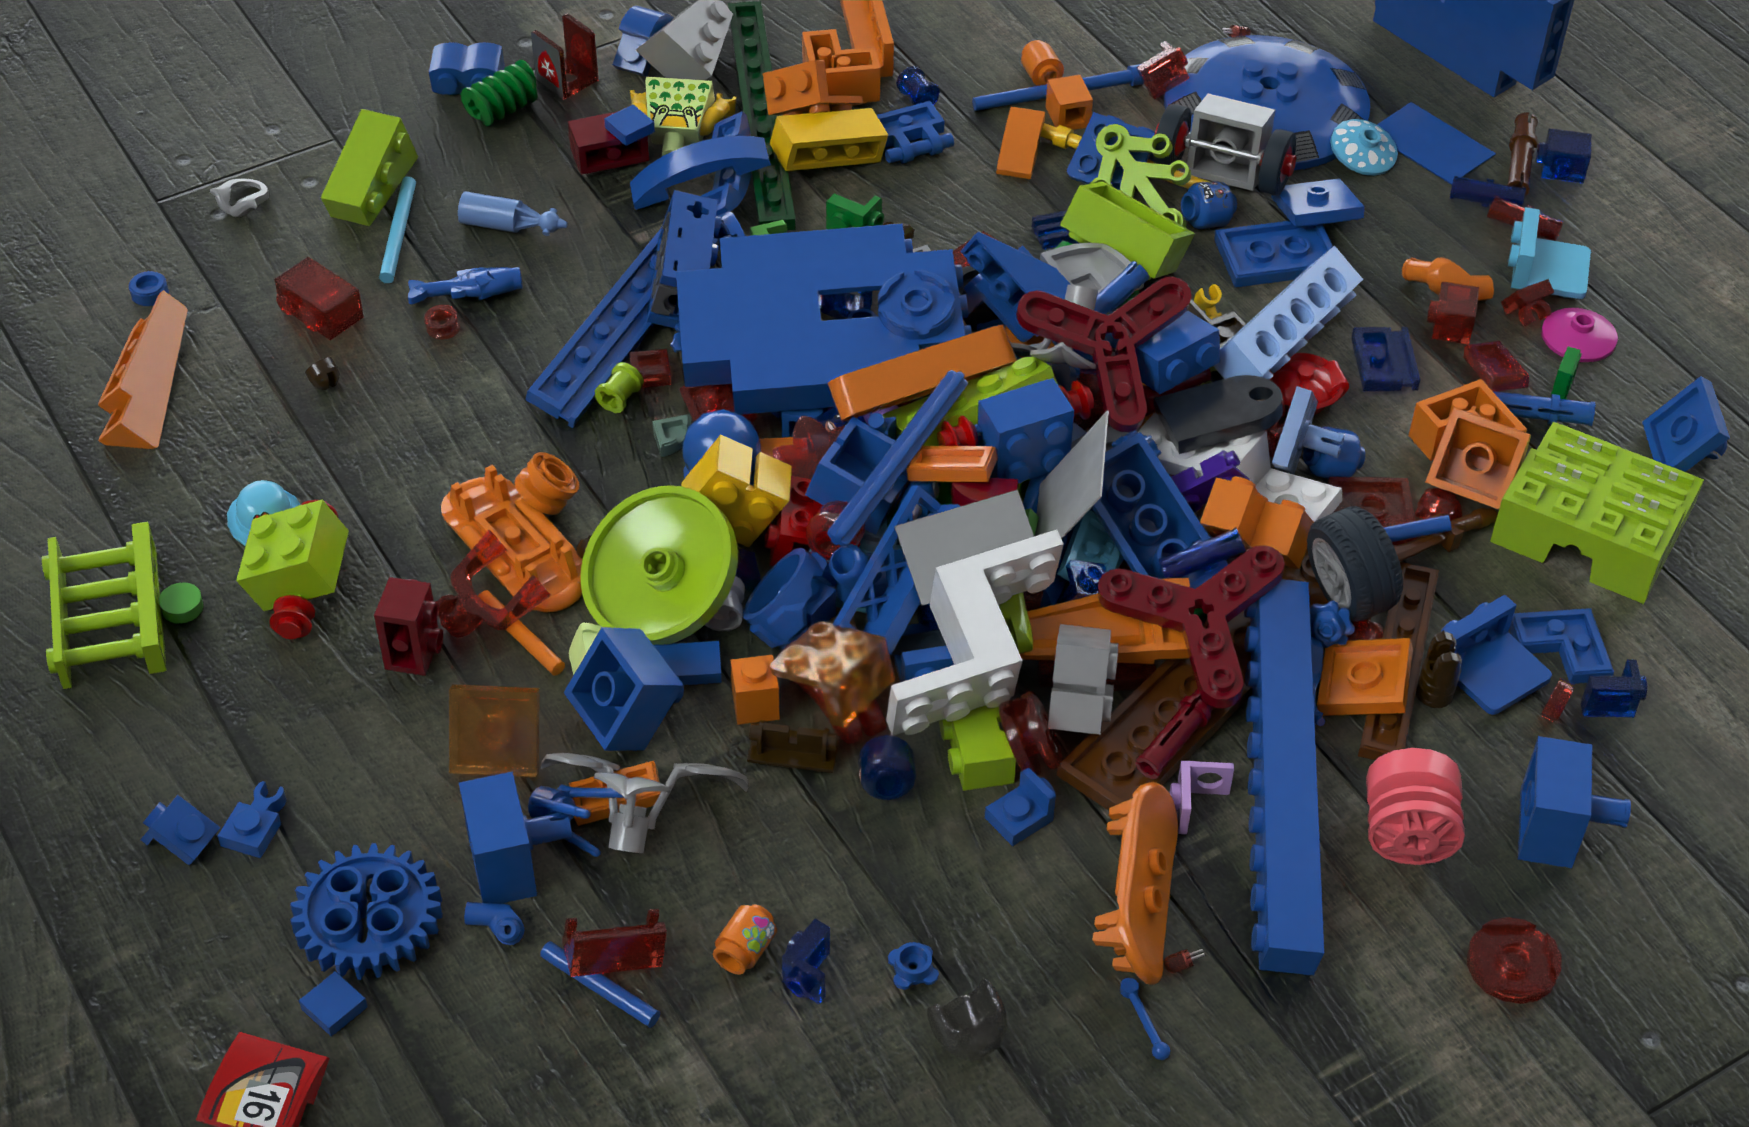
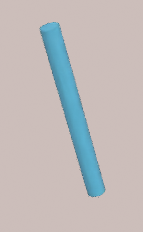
[379,177,416,283]

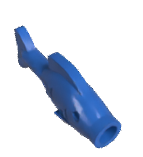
[408,267,523,304]

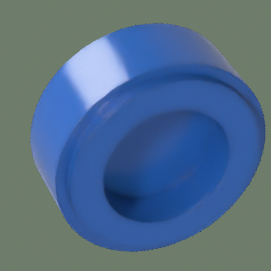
[129,271,169,306]

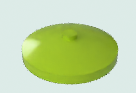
[580,485,738,645]

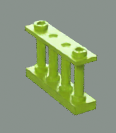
[42,522,167,689]

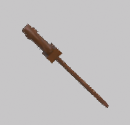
[1394,507,1497,562]

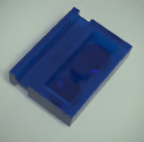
[1351,327,1421,391]

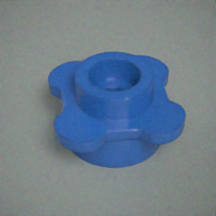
[888,942,939,990]

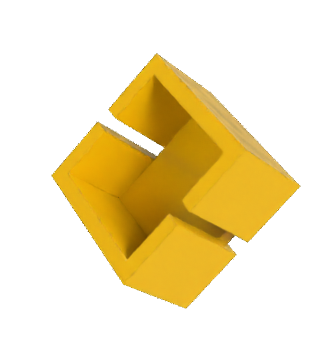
[681,434,792,547]

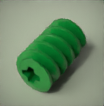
[460,59,538,126]

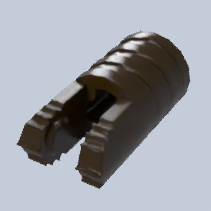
[1416,630,1462,708]

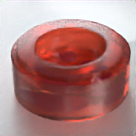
[1540,678,1575,722]

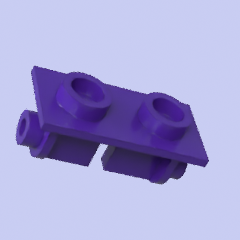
[1171,450,1250,513]

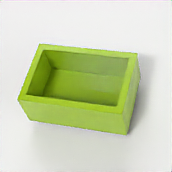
[1060,181,1195,280]

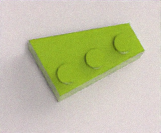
[321,109,418,226]

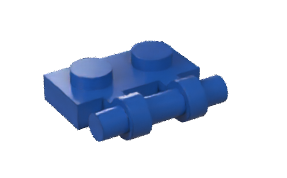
[877,101,954,164]

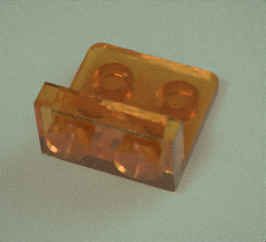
[770,622,895,728]

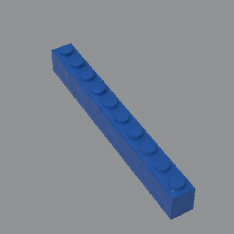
[1244,579,1324,976]

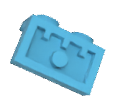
[1057,510,1124,597]

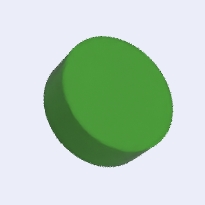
[159,582,204,623]

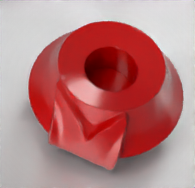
[1269,353,1349,415]

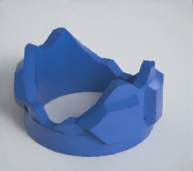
[743,548,838,652]

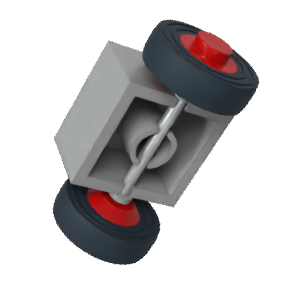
[1153,94,1297,195]

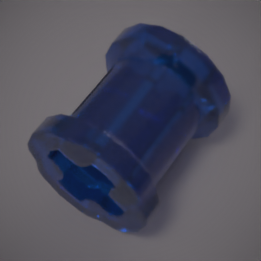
[896,66,940,105]

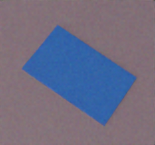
[1377,102,1496,185]

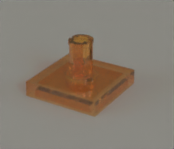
[449,684,540,777]

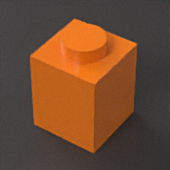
[1045,75,1093,130]
[730,655,780,725]

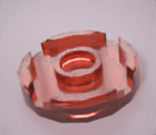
[1467,917,1562,1004]

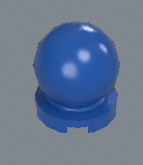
[682,409,761,486]

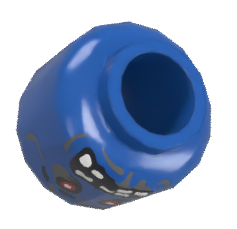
[1181,181,1237,229]

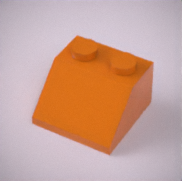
[1425,407,1531,509]

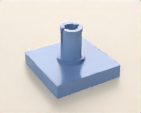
[1272,386,1345,475]

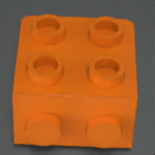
[763,60,863,116]

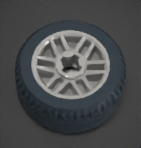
[1307,506,1403,622]

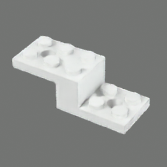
[1138,412,1343,522]

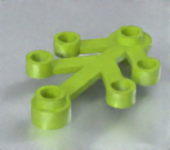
[1091,124,1192,228]

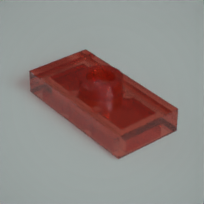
[1463,341,1529,392]

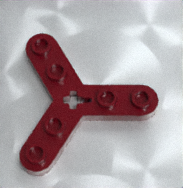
[1016,277,1192,432]
[1098,545,1285,708]

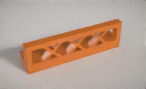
[840,0,894,77]

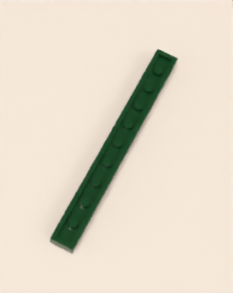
[728,1,796,231]

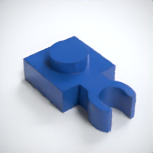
[217,781,286,858]

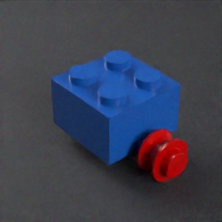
[937,378,1094,484]

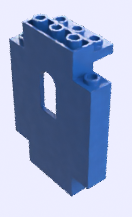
[1373,0,1574,97]
[676,223,972,415]

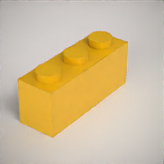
[770,108,888,171]

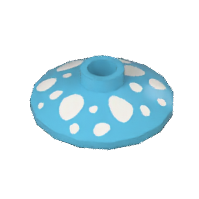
[1330,119,1398,176]

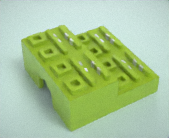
[1490,422,1704,604]

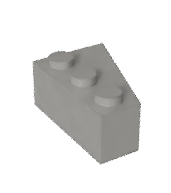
[636,0,733,80]

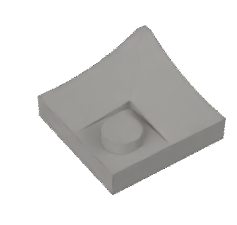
[1040,243,1144,293]

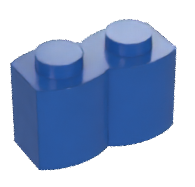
[429,42,505,95]

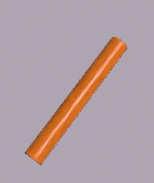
[477,590,565,676]

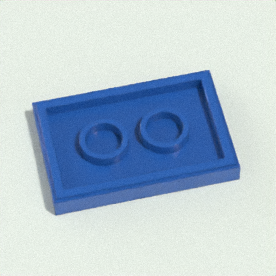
[1214,221,1333,287]

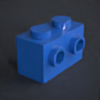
[1135,311,1220,394]

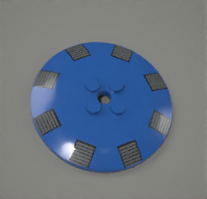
[1164,35,1370,170]

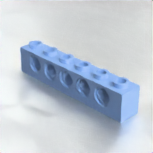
[1214,246,1363,380]

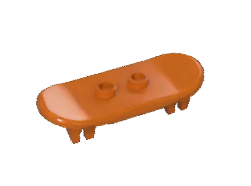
[441,465,583,612]
[1092,782,1178,985]

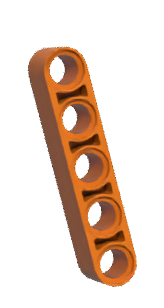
[828,325,1017,421]

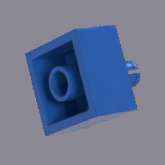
[564,627,684,751]
[1518,736,1631,868]
[459,771,573,904]

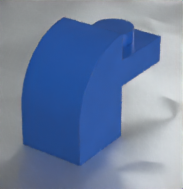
[612,5,674,77]

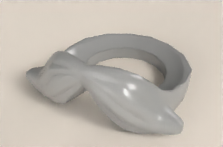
[210,179,269,217]

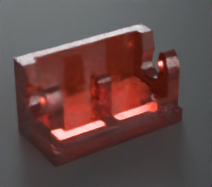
[562,909,667,977]

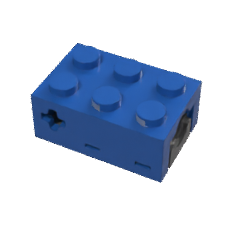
[647,190,722,328]

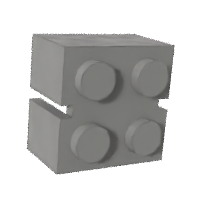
[1048,624,1118,734]

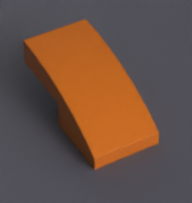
[996,106,1045,179]

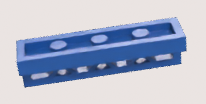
[832,485,961,655]

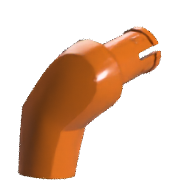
[1402,257,1494,304]

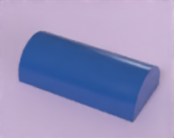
[1091,432,1228,589]

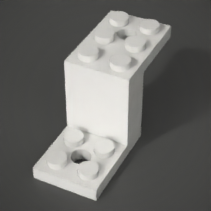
[886,529,1064,736]

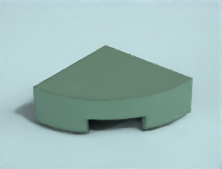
[652,414,691,457]

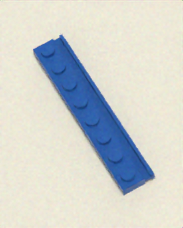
[525,227,719,428]

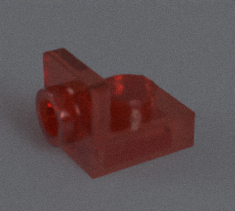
[1136,41,1189,99]

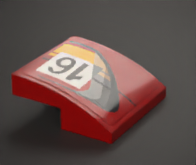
[196,1032,330,1127]

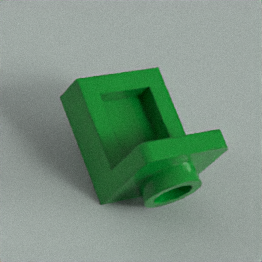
[826,193,884,229]

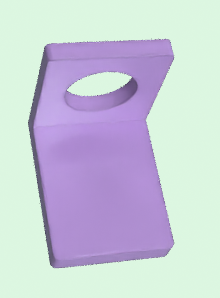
[1170,761,1234,834]

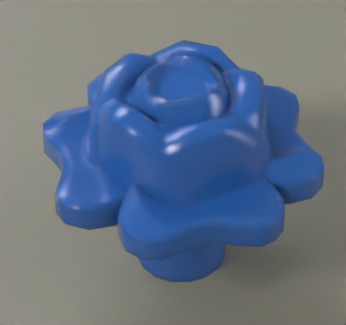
[1310,601,1355,648]

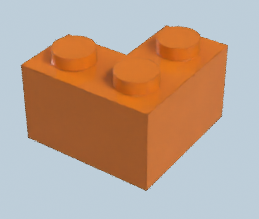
[802,29,881,104]
[1408,379,1527,461]
[1200,476,1314,569]

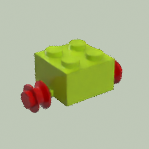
[236,499,349,639]

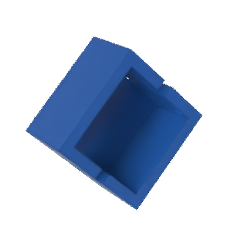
[805,416,909,535]

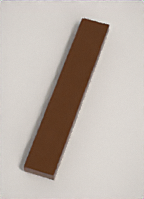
[1358,562,1439,760]

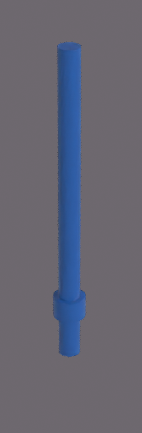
[972,63,1171,111]

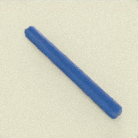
[827,370,968,547]

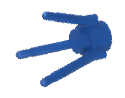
[528,784,624,857]

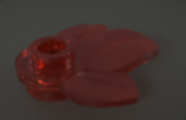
[772,415,845,479]

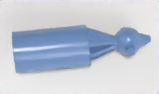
[458,191,568,236]

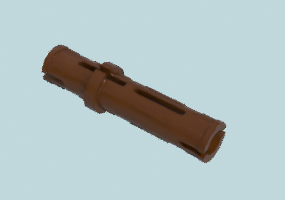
[1506,112,1538,198]

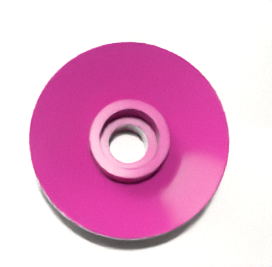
[1541,308,1618,362]

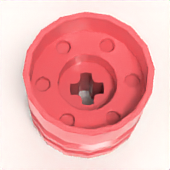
[1366,748,1465,865]

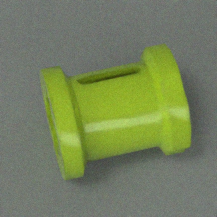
[595,362,644,413]

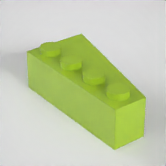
[882,356,1058,446]

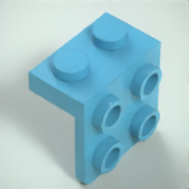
[1508,207,1591,299]

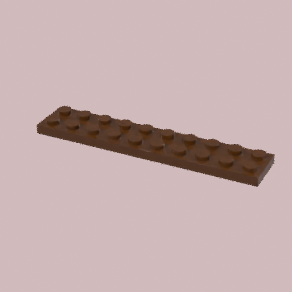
[1057,549,1328,811]

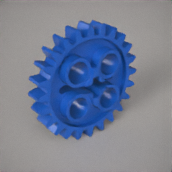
[290,843,443,980]

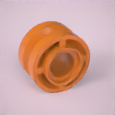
[515,452,580,515]

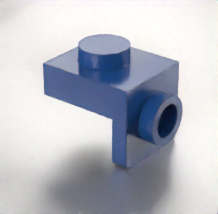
[140,795,221,865]

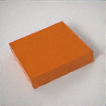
[1317,638,1413,716]

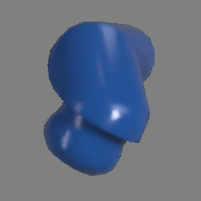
[464,902,525,945]

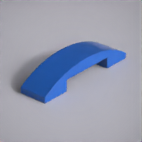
[701,111,751,216]
[630,136,771,210]

